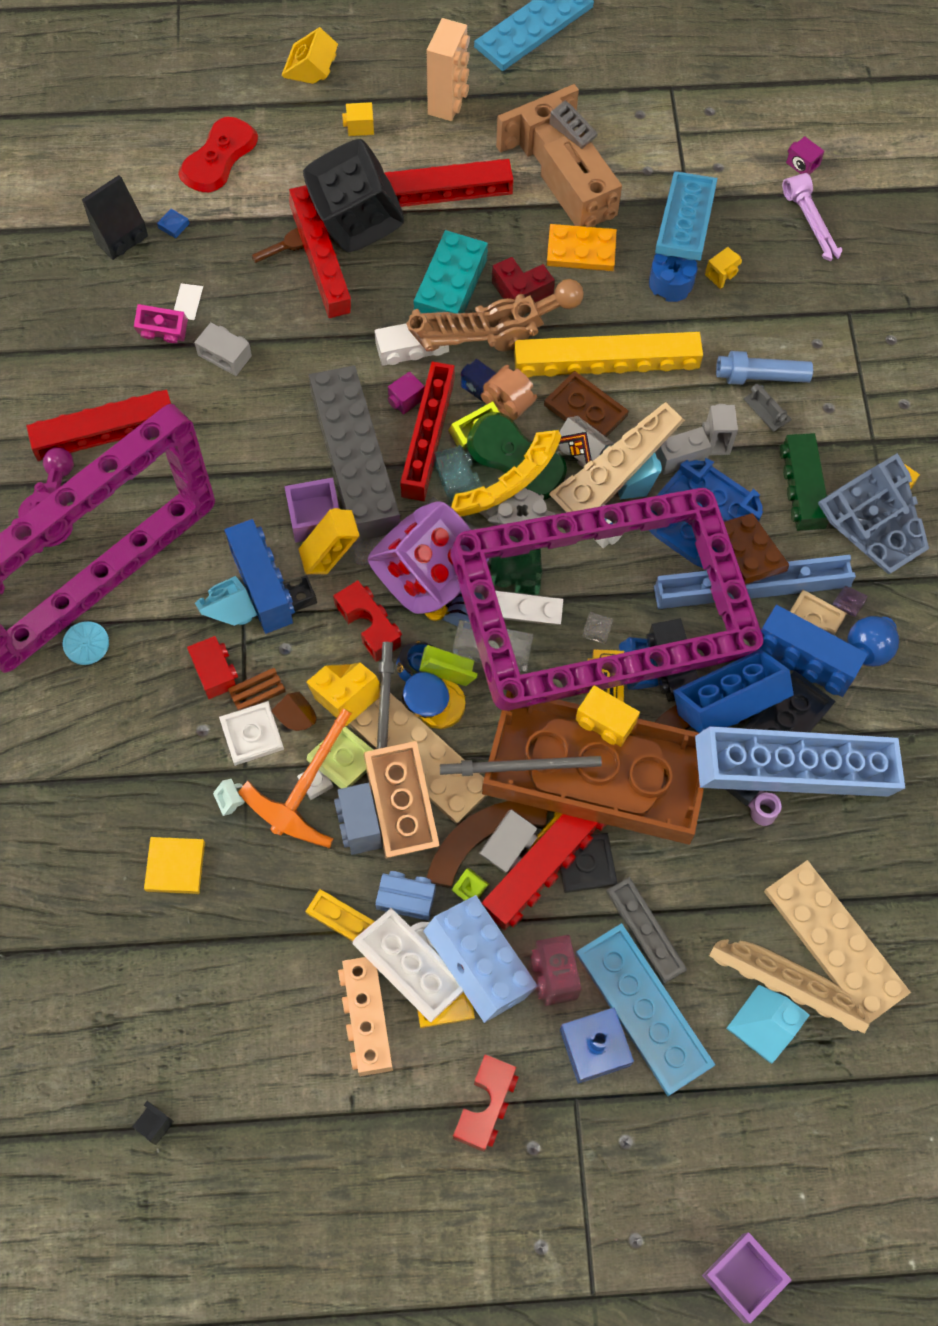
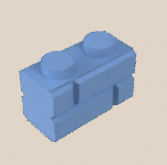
[375,871,436,921]

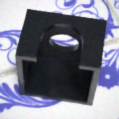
[284,575,317,612]

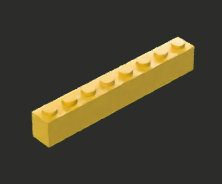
[514,332,703,378]

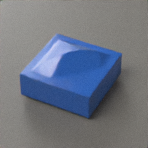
[157,209,190,239]

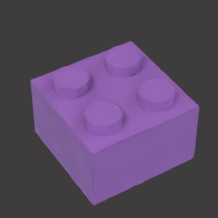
[285,478,339,543]
[702,1232,791,1323]

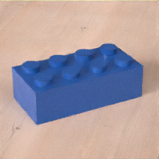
[224,519,295,634]
[758,604,868,697]
[673,649,794,733]

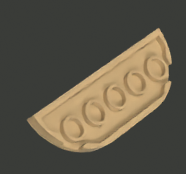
[709,939,870,1034]

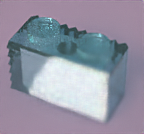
[435,445,480,503]

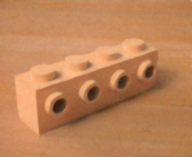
[338,957,393,1076]

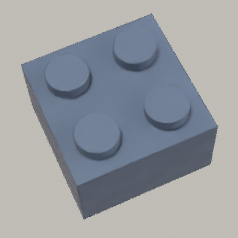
[334,783,382,855]

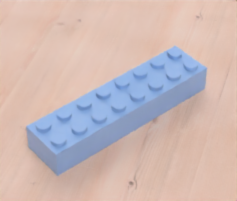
[695,727,905,797]

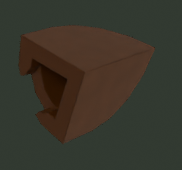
[271,692,317,731]

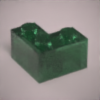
[490,548,542,595]

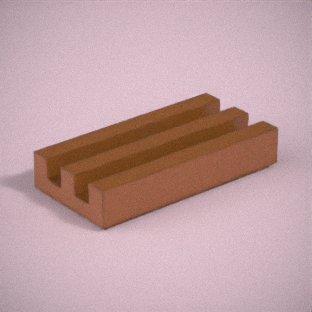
[228,668,286,711]

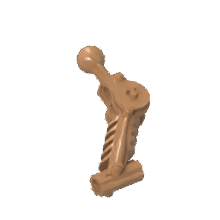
[406,279,584,352]

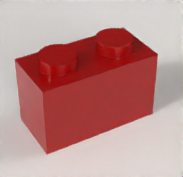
[187,636,238,700]

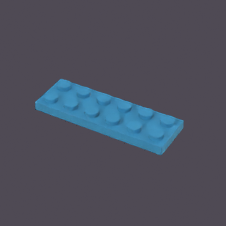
[474,0,594,71]
[655,171,718,261]
[576,923,715,1096]

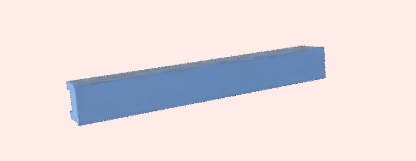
[654,555,856,609]

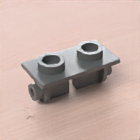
[743,384,792,432]

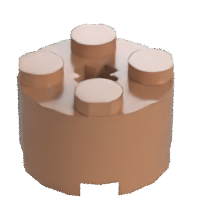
[481,365,537,420]

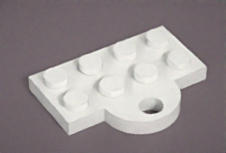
[352,908,463,1022]

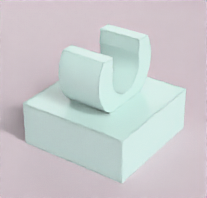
[213,779,245,816]

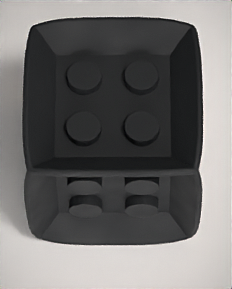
[303,139,404,252]

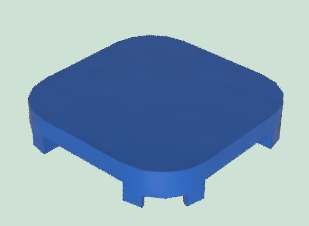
[649,458,763,568]

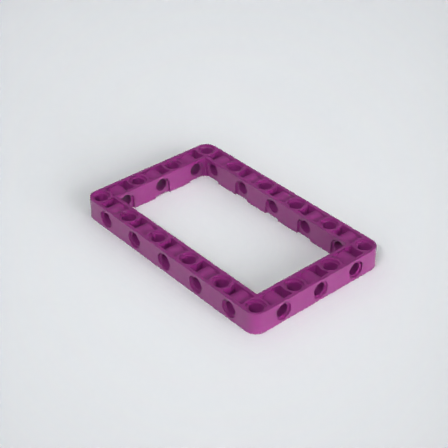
[0,404,215,673]
[450,488,763,710]

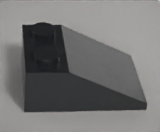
[82,175,148,260]

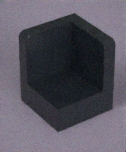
[132,1101,174,1145]

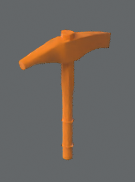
[238,708,352,848]

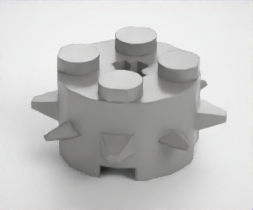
[488,488,555,542]

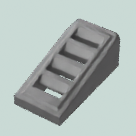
[550,101,598,149]

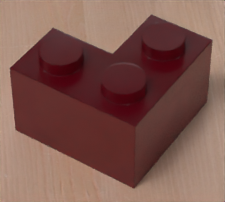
[492,257,555,303]

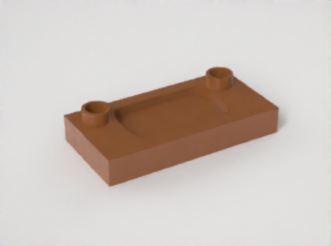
[482,690,704,845]

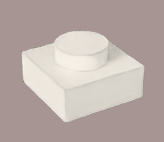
[297,770,333,800]

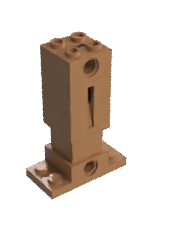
[496,84,622,227]

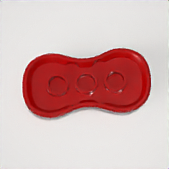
[178,117,258,193]

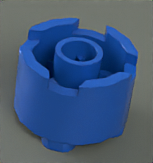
[649,253,698,302]

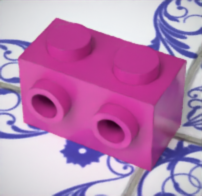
[134,304,188,343]

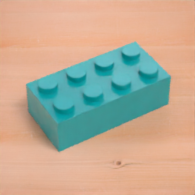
[414,230,488,314]

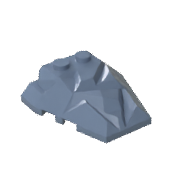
[818,453,929,574]

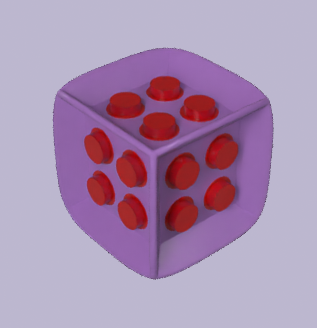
[367,501,489,614]

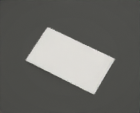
[174,283,203,320]

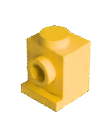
[705,247,742,289]

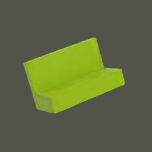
[419,645,478,686]

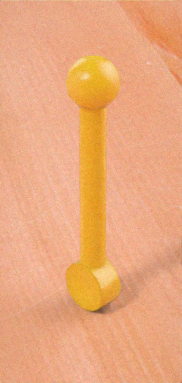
[526,812,562,851]

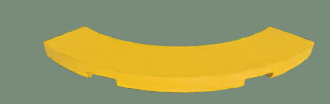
[451,430,561,517]

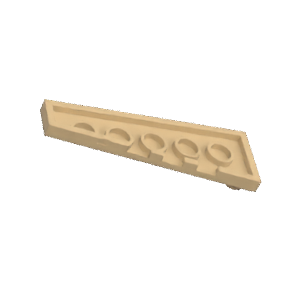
[549,402,685,512]

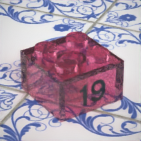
[530,935,582,1006]

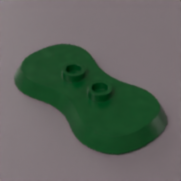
[467,412,567,500]

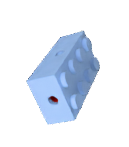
[423,895,538,1023]

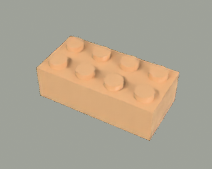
[427,18,470,121]
[363,741,440,859]

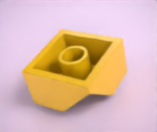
[306,662,380,726]

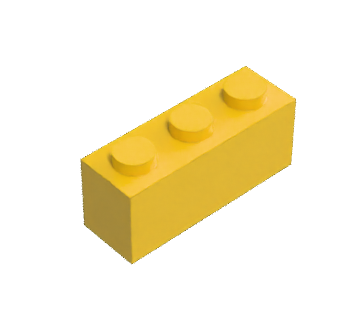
[298,508,360,574]

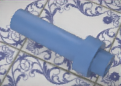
[716,351,813,385]

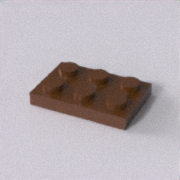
[544,371,629,437]
[724,513,789,584]

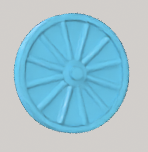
[63,621,109,665]

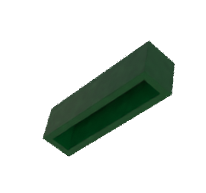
[780,433,829,531]

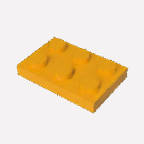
[547,224,617,271]

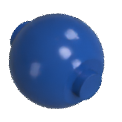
[847,616,899,667]

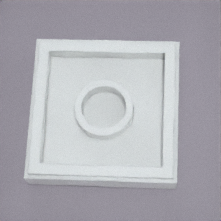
[219,701,284,766]

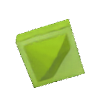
[452,868,490,900]

